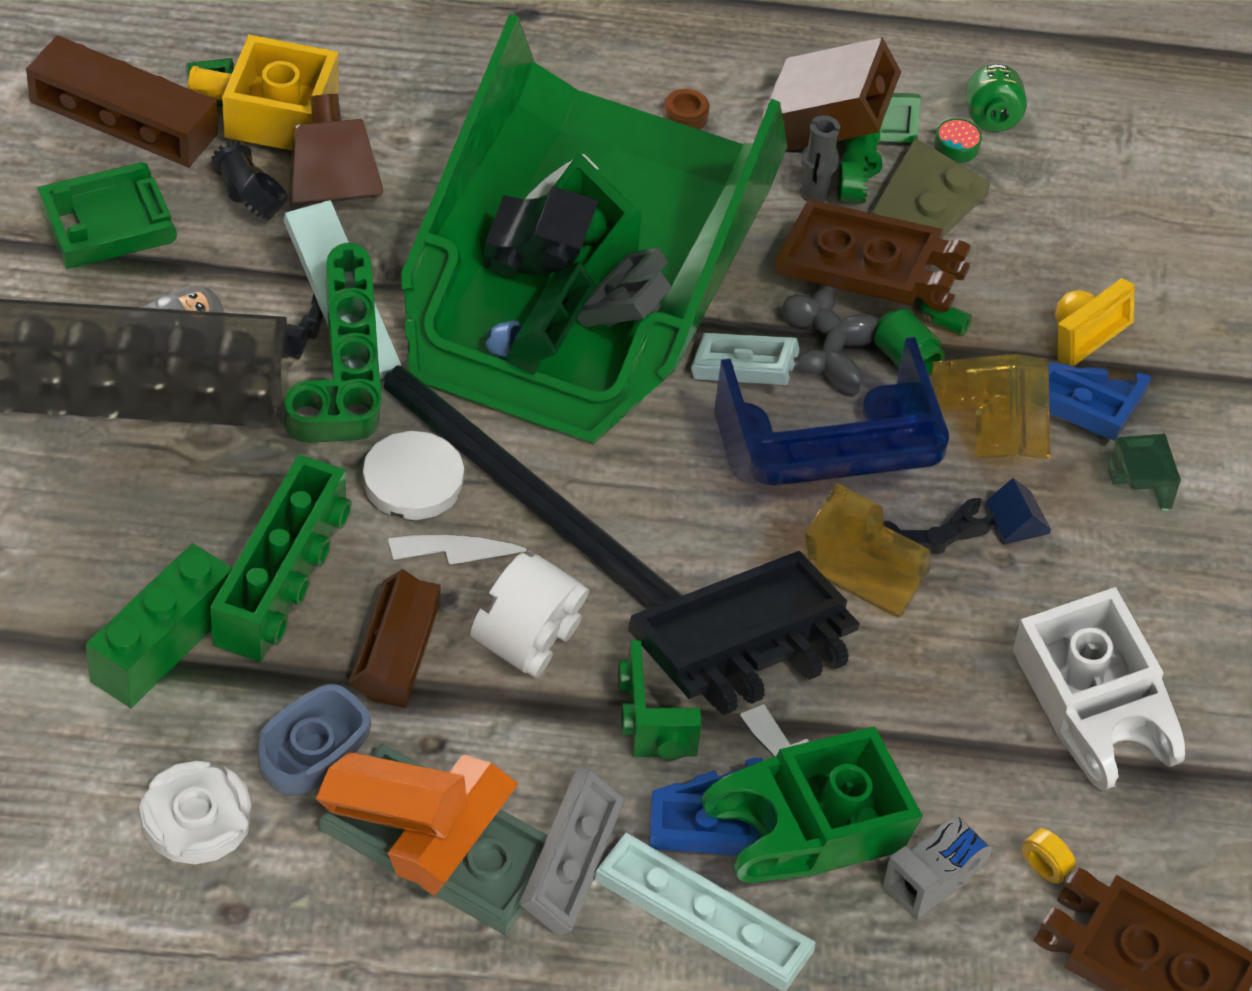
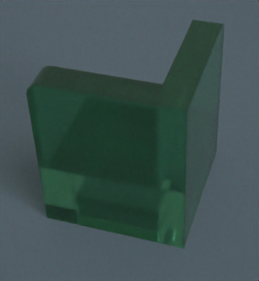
[1108,433,1181,510]

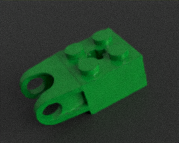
[701,726,923,883]

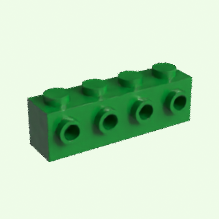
[210,454,352,662]

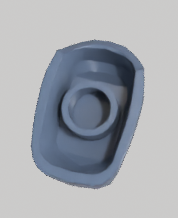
[259,684,371,796]

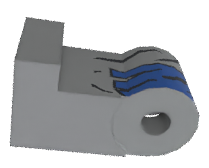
[883,817,992,920]

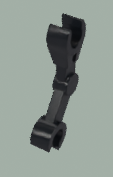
[277,293,323,360]
[869,498,995,559]

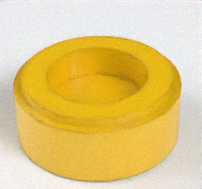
[1022,828,1077,884]

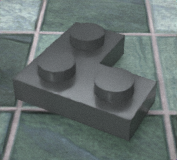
[577,247,672,327]

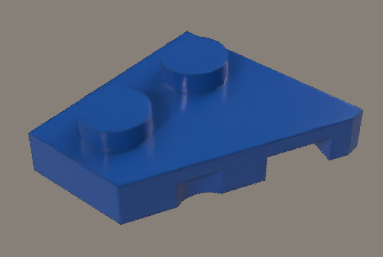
[1025,362,1152,441]
[649,757,763,856]

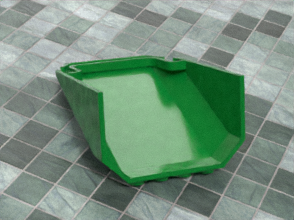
[401,13,787,445]

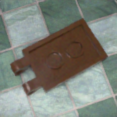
[775,199,970,312]
[1034,867,1252,991]

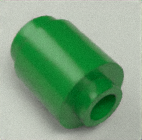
[874,309,945,380]

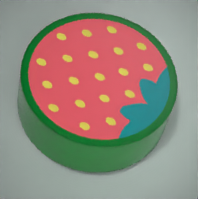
[934,119,982,162]

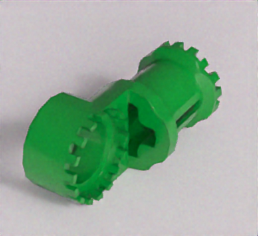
[837,130,883,203]

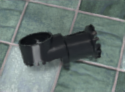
[211,140,288,220]

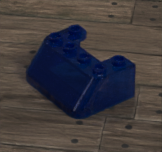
[714,337,949,486]

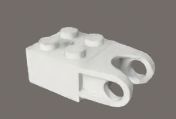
[1013,587,1185,791]

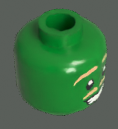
[965,64,1027,132]

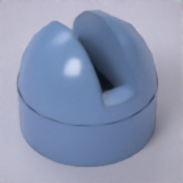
[485,321,522,360]

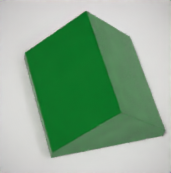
[547,154,642,282]

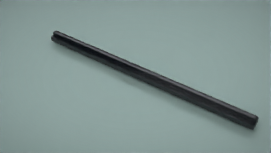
[384,365,754,669]

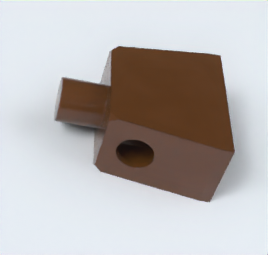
[289,94,383,206]

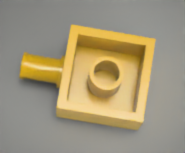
[187,34,339,150]

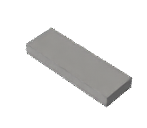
[519,767,625,936]

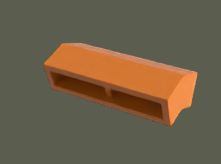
[316,752,468,839]
[388,754,519,897]

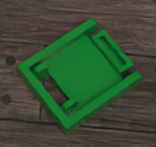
[37,162,177,269]

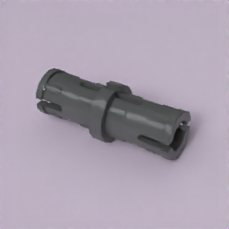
[800,115,841,202]

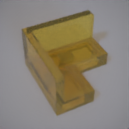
[933,354,1050,458]
[805,483,931,618]

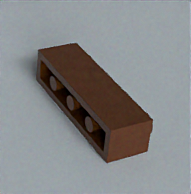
[26,35,218,168]

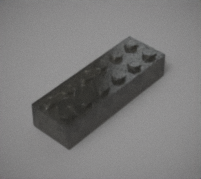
[0,299,289,429]

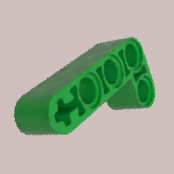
[284,243,381,443]

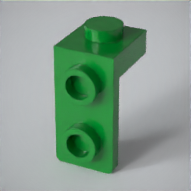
[618,640,702,760]

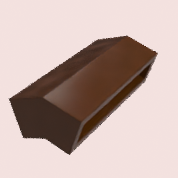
[348,569,441,708]

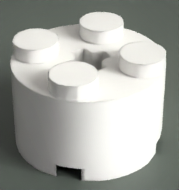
[470,550,589,678]

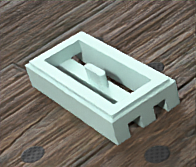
[691,333,800,385]

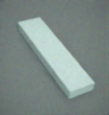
[284,200,402,379]
[595,833,816,991]

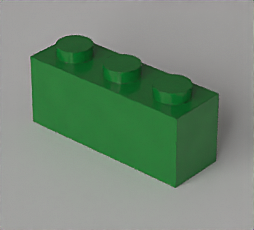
[86,543,232,709]

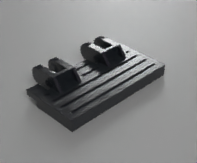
[628,550,860,715]

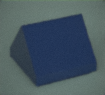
[984,478,1051,545]

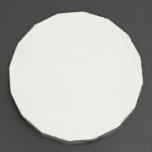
[363,431,464,520]
[139,761,252,864]

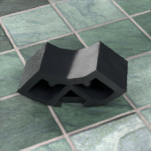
[483,186,599,278]

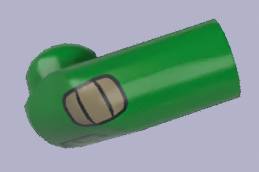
[916,296,972,336]

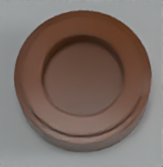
[663,89,710,130]

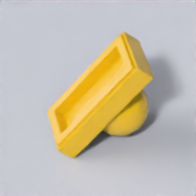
[1055,278,1135,366]

